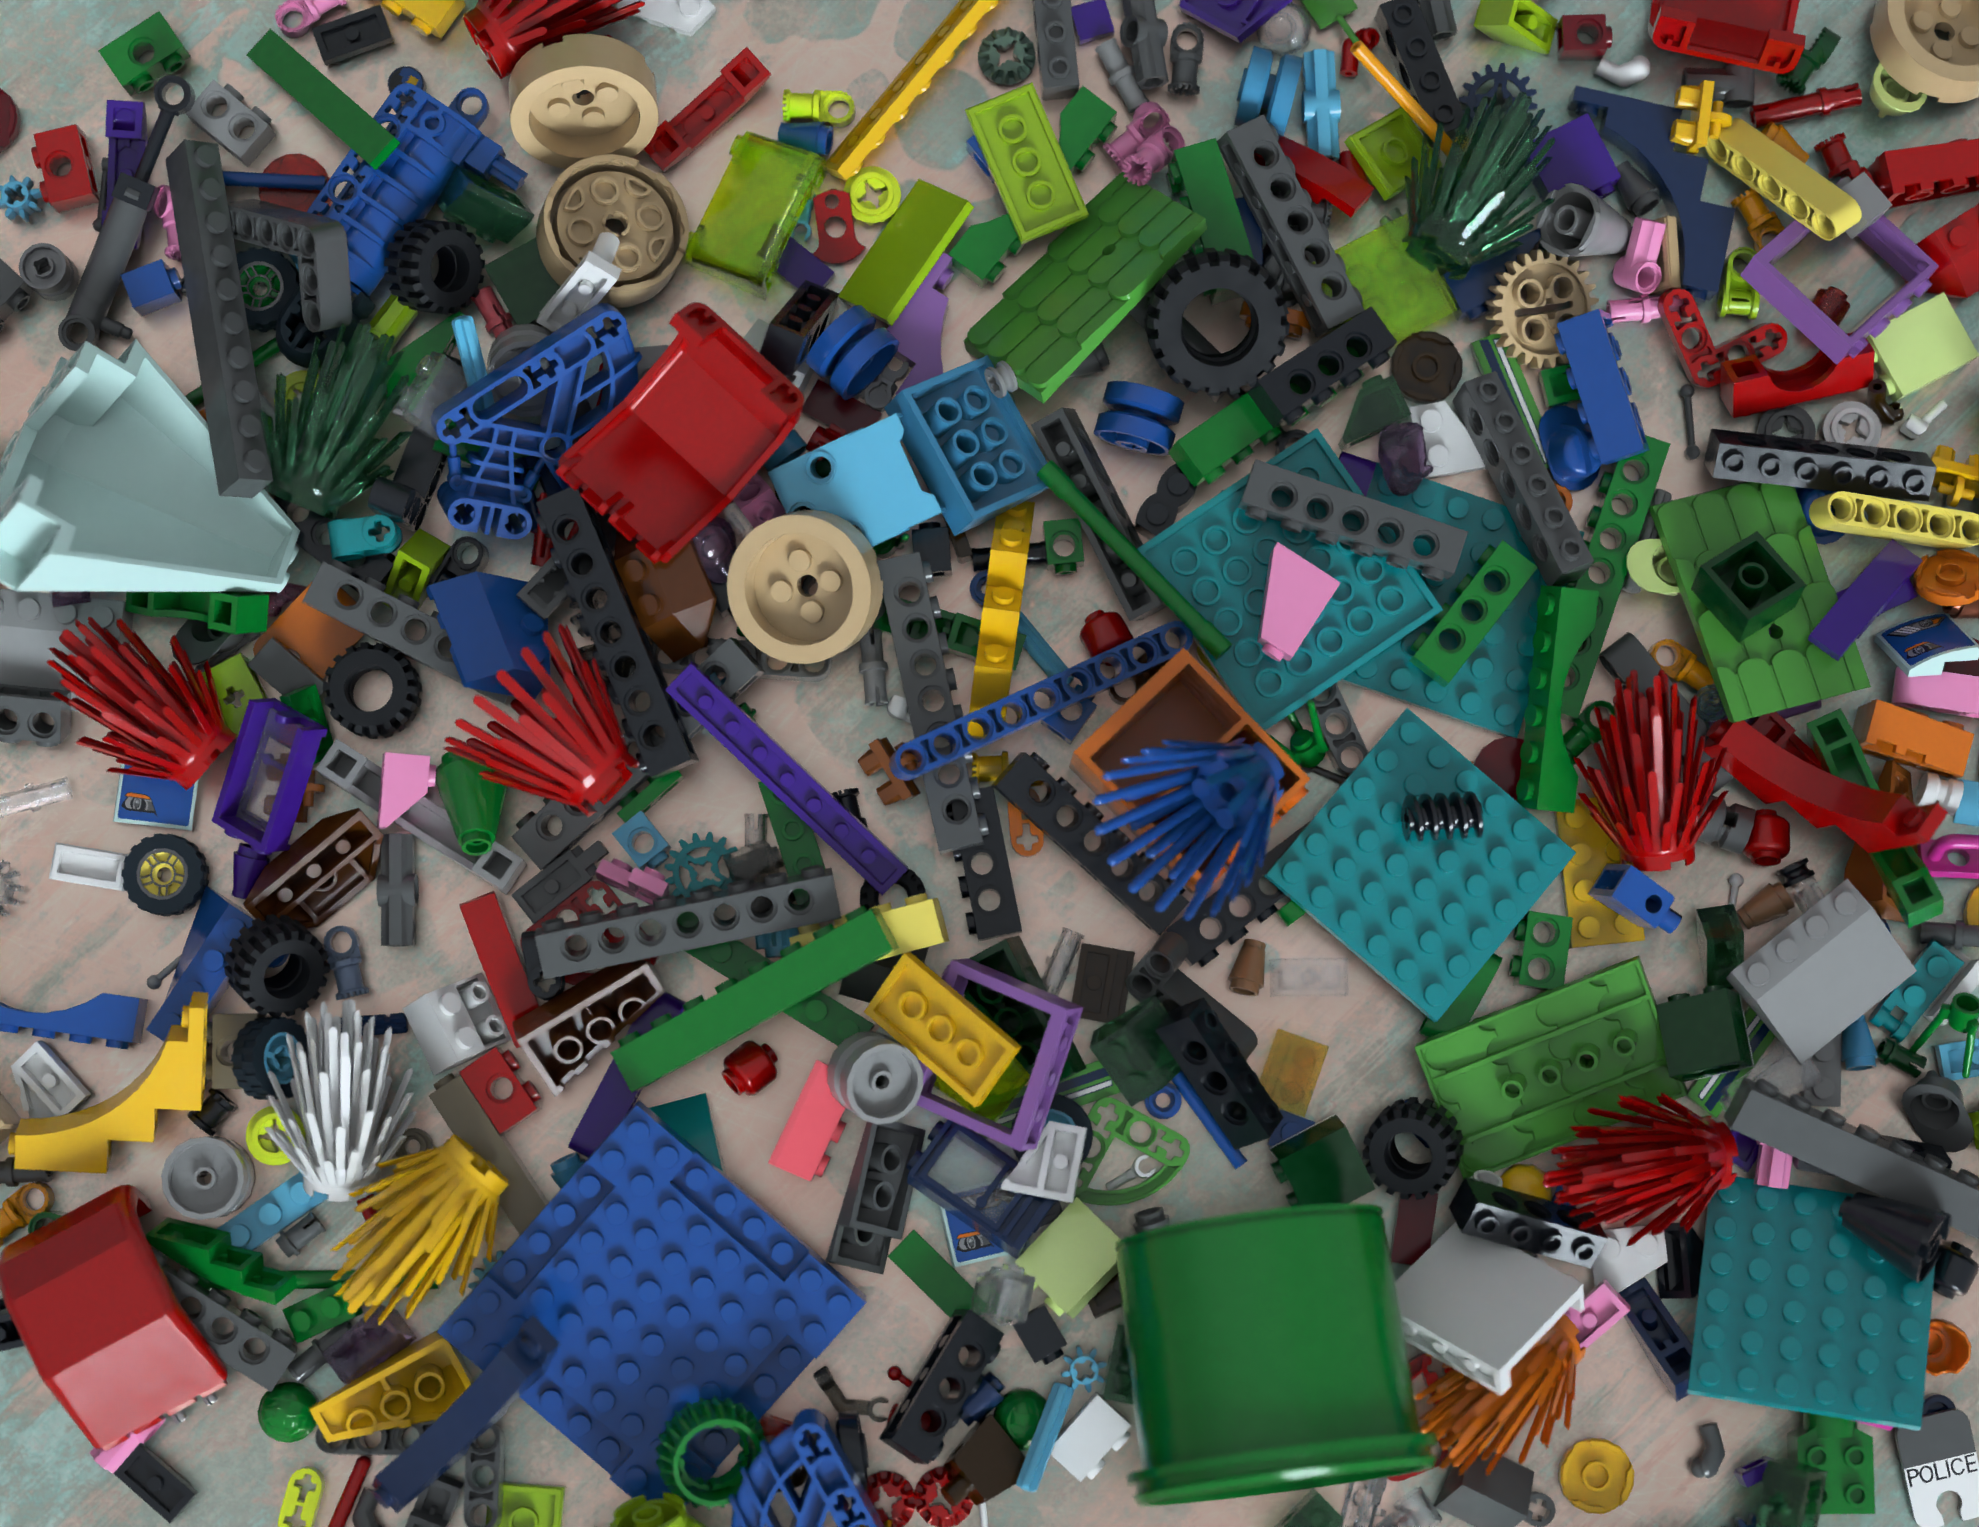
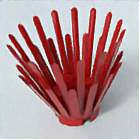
[443,623,640,817]

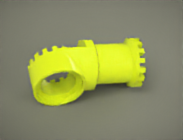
[782,89,856,128]

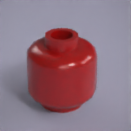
[1079,610,1134,666]
[1742,809,1790,866]
[721,1041,778,1096]

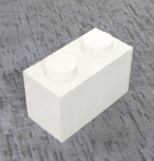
[1051,1392,1131,1482]

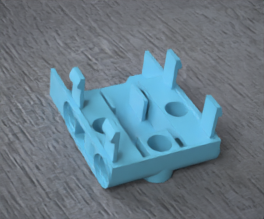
[767,413,947,547]

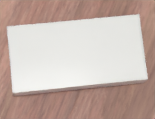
[49,842,129,891]

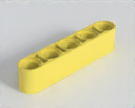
[1705,118,1862,241]
[1809,491,1979,550]

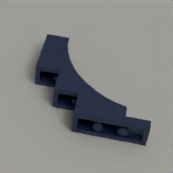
[1567,85,1735,303]
[372,1315,560,1513]

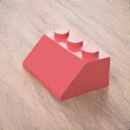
[768,1060,847,1182]

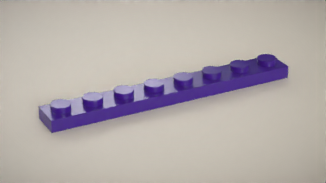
[665,662,908,896]

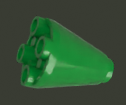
[435,752,508,856]

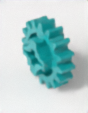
[664,832,745,911]

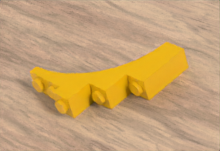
[967,501,1035,740]

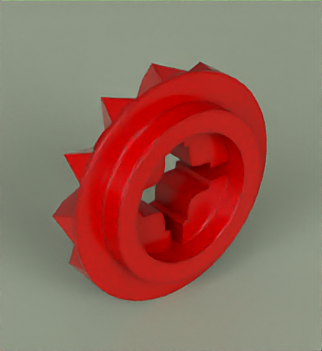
[914,1466,973,1527]
[867,1471,916,1527]

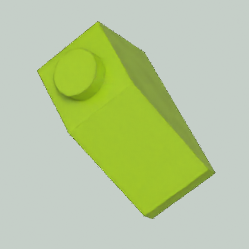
[1474,0,1558,54]
[381,528,451,610]

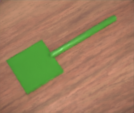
[1300,0,1359,44]

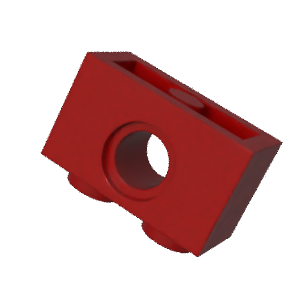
[31,124,100,213]
[459,1047,542,1134]

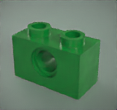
[98,11,191,96]

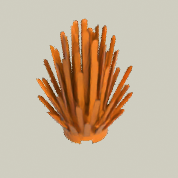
[1414,1314,1586,1476]

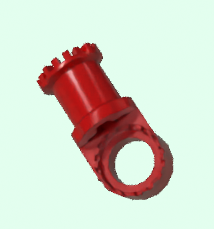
[1814,132,1875,183]

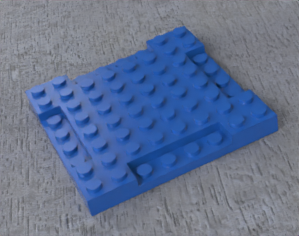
[437,1100,866,1506]

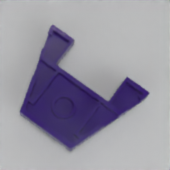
[1179,0,1293,43]

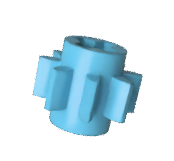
[0,175,42,222]
[755,927,799,958]
[1061,1345,1107,1393]

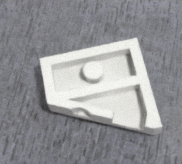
[616,0,717,36]
[1407,401,1487,479]
[11,1040,92,1118]
[1001,1121,1087,1203]
[1592,1225,1668,1293]

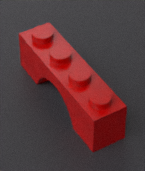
[1720,332,1875,418]

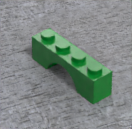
[125,591,269,634]

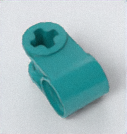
[327,514,403,562]

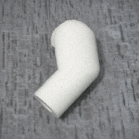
[1595,55,1650,87]

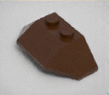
[614,529,717,662]
[243,808,384,928]

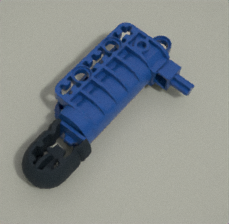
[275,83,528,368]

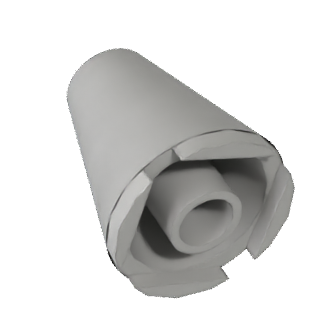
[1536,183,1632,257]

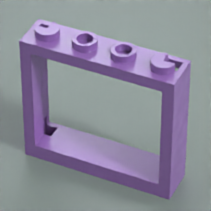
[1740,178,1939,365]
[916,958,1084,1152]

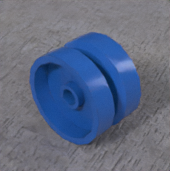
[806,305,900,400]
[1094,381,1184,456]

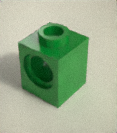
[1042,518,1084,575]

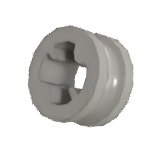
[984,361,1018,398]

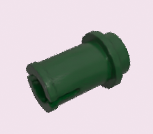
[1876,1038,1927,1078]

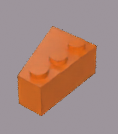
[1852,699,1974,779]

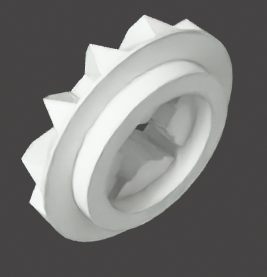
[1821,401,1881,447]

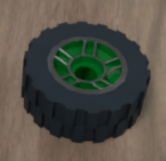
[236,247,300,332]

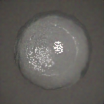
[1256,1,1312,56]

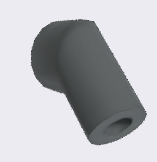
[352,1487,382,1527]

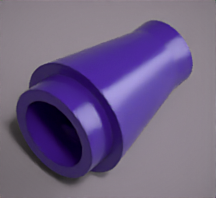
[231,843,270,899]

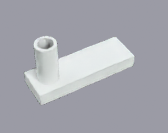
[536,232,622,332]

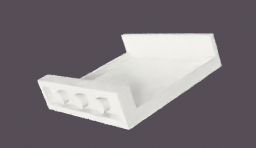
[1395,1222,1585,1396]

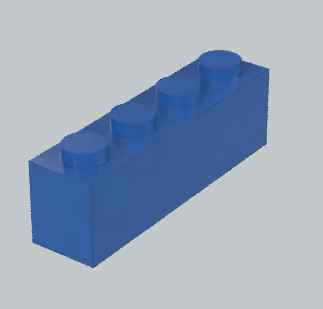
[1554,309,1650,465]
[146,886,255,1041]

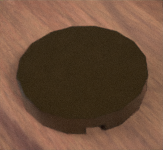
[1389,331,1463,404]

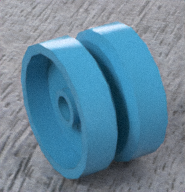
[1234,46,1303,137]

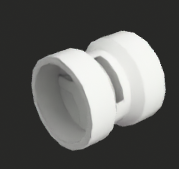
[1915,771,1964,816]

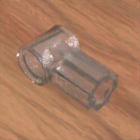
[1374,1486,1443,1527]

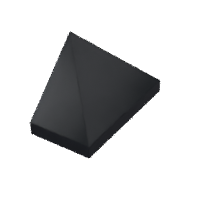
[1657,1223,1703,1299]

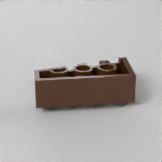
[512,958,665,1097]

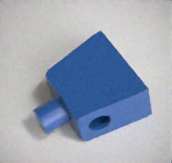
[1588,863,1682,934]

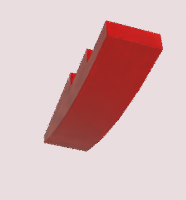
[1254,136,1375,218]
[459,891,540,1048]

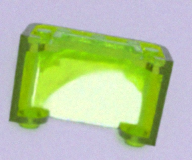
[685,131,828,301]

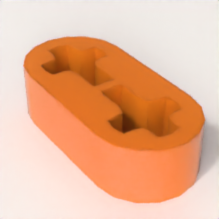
[1007,788,1044,857]

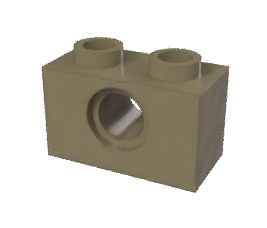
[206,1013,265,1089]

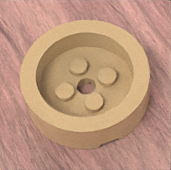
[1870,0,1979,103]
[508,34,659,169]
[536,155,689,308]
[727,510,883,664]

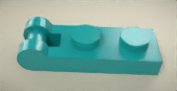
[1868,938,1964,1043]

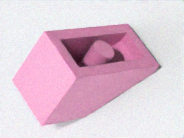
[377,752,436,829]

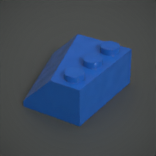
[426,571,550,700]

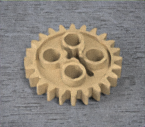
[1485,249,1599,368]

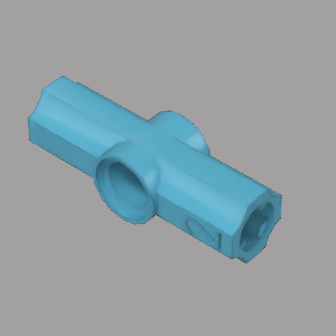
[1301,49,1341,161]

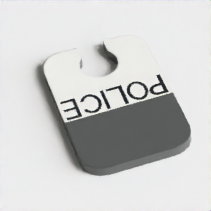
[1895,1408,1979,1527]

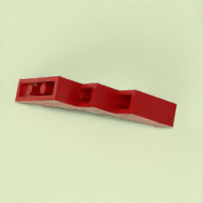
[1703,718,1948,853]

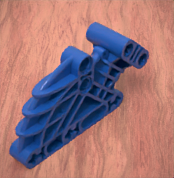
[431,303,643,539]
[728,1408,885,1527]

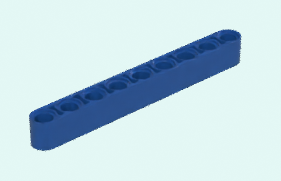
[889,621,1193,781]

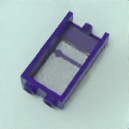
[212,698,328,855]

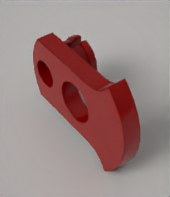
[813,189,866,263]

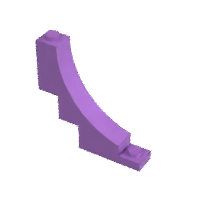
[887,252,954,395]

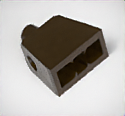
[940,1414,1025,1507]

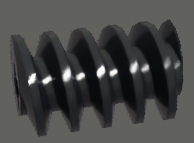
[1401,791,1484,842]

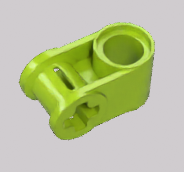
[1716,247,1760,320]

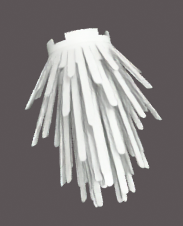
[264,999,416,1202]

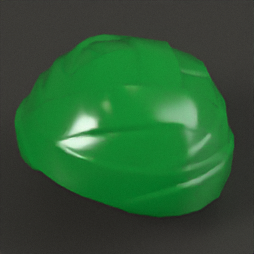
[257,1382,318,1443]
[993,1388,1046,1451]

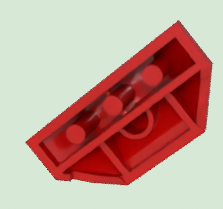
[1901,204,1979,299]

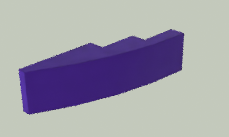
[1807,539,1923,661]

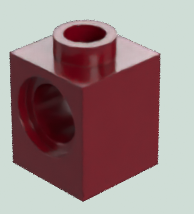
[1556,14,1612,61]

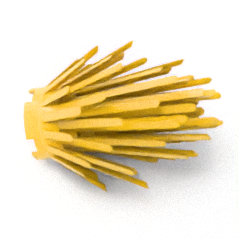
[330,1134,509,1325]

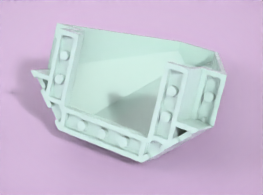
[0,339,300,593]

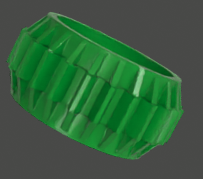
[655,1396,768,1510]

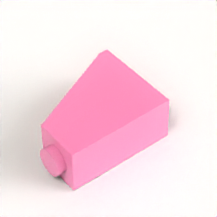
[1257,542,1341,662]

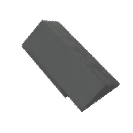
[826,1121,926,1274]

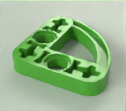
[1074,1097,1190,1206]

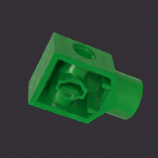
[1787,1412,1875,1515]

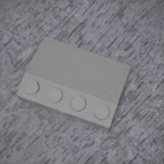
[0,589,134,712]
[1726,879,1917,1065]

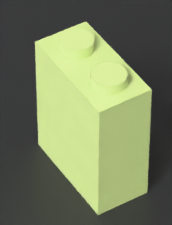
[1866,292,1979,402]
[1015,1197,1121,1319]

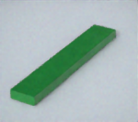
[246,29,400,170]

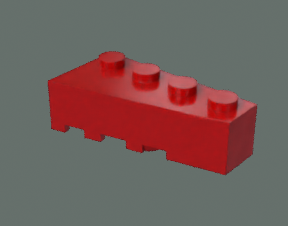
[1867,138,1979,210]

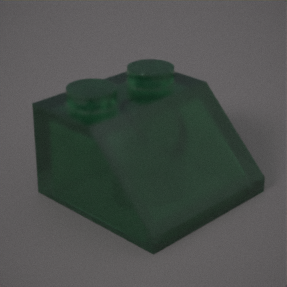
[437,165,534,244]
[1090,995,1182,1107]

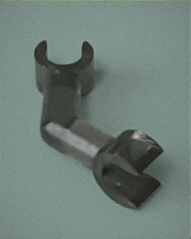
[813,1366,889,1422]

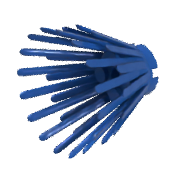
[1093,738,1285,920]

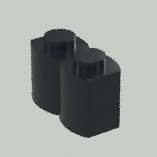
[1134,464,1197,540]

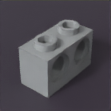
[186,80,276,167]

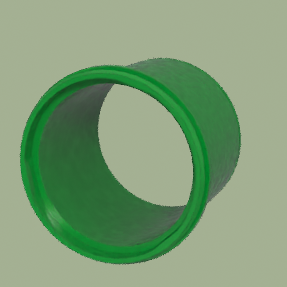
[1115,1204,1438,1507]

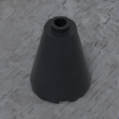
[1838,1192,1952,1283]

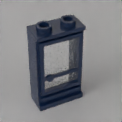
[906,1119,1058,1259]

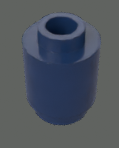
[961,1371,1005,1426]

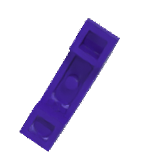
[101,100,148,249]

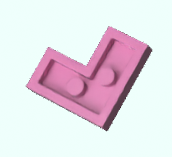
[596,859,669,905]
[1564,1279,1631,1349]

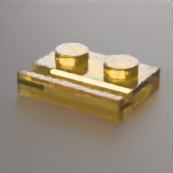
[1259,1028,1329,1117]

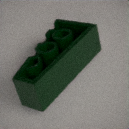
[964,936,1086,1082]

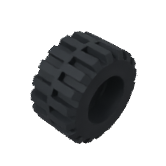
[384,219,485,315]
[323,642,422,739]
[224,914,330,1018]
[1362,1097,1464,1200]

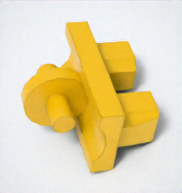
[1669,80,1733,154]
[1930,445,1979,507]

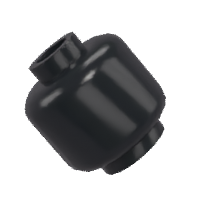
[1933,1241,1979,1300]

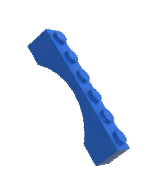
[0,993,148,1049]

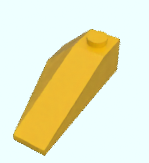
[309,1330,473,1443]

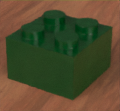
[1691,531,1806,643]

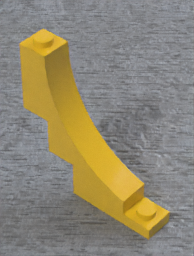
[8,992,208,1174]

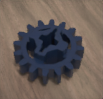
[1459,63,1538,144]

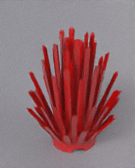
[463,0,645,79]
[47,617,237,790]
[1573,669,1729,871]
[1543,1092,1739,1246]

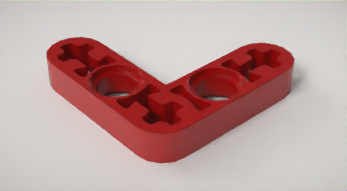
[1657,288,1788,388]

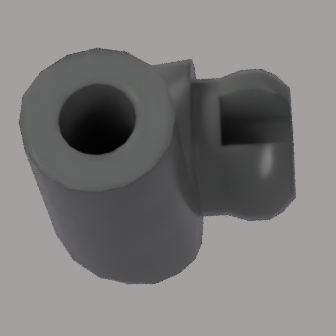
[1690,1422,1725,1479]

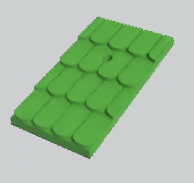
[963,172,1207,404]
[1649,482,1871,723]
[1415,955,1688,1180]

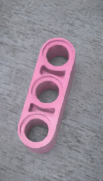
[1891,667,1979,718]

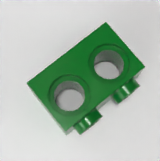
[1509,911,1573,991]

